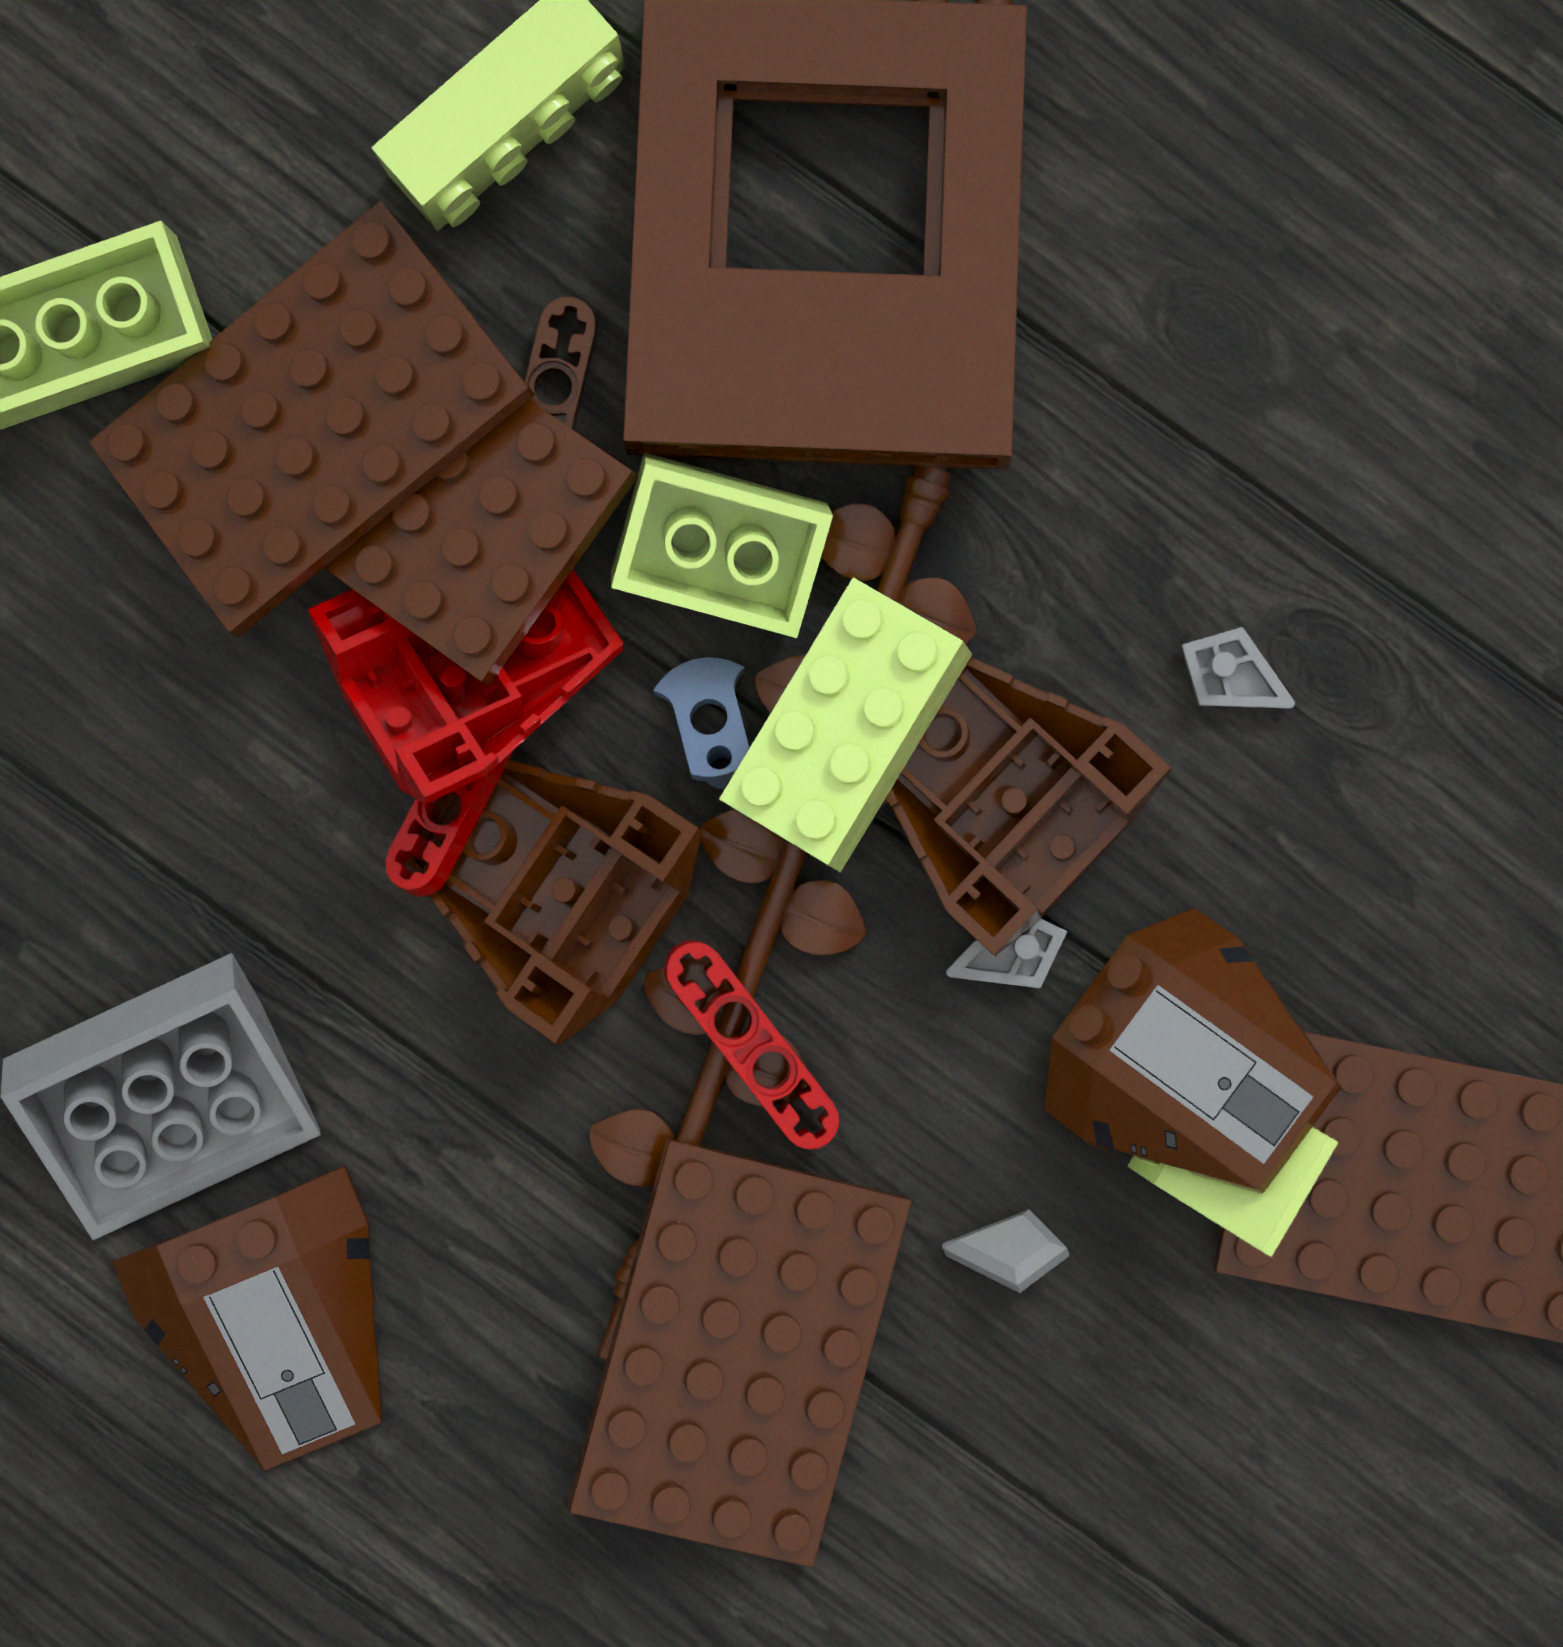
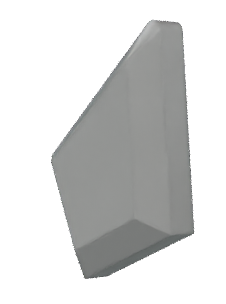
[1180,627,1295,709]
[946,919,1067,988]
[942,1209,1070,1293]

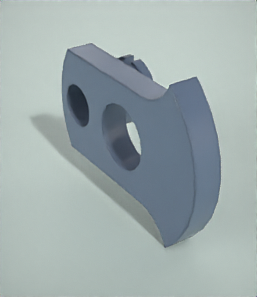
[653,657,750,789]

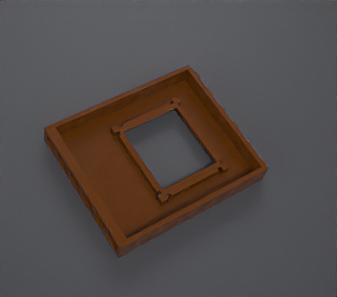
[624,0,1027,470]

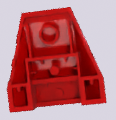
[308,569,624,804]

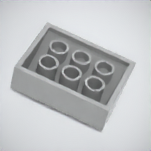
[0,953,321,1240]

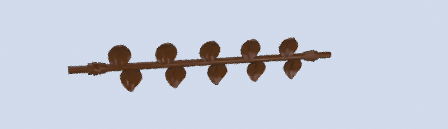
[589,466,976,1360]

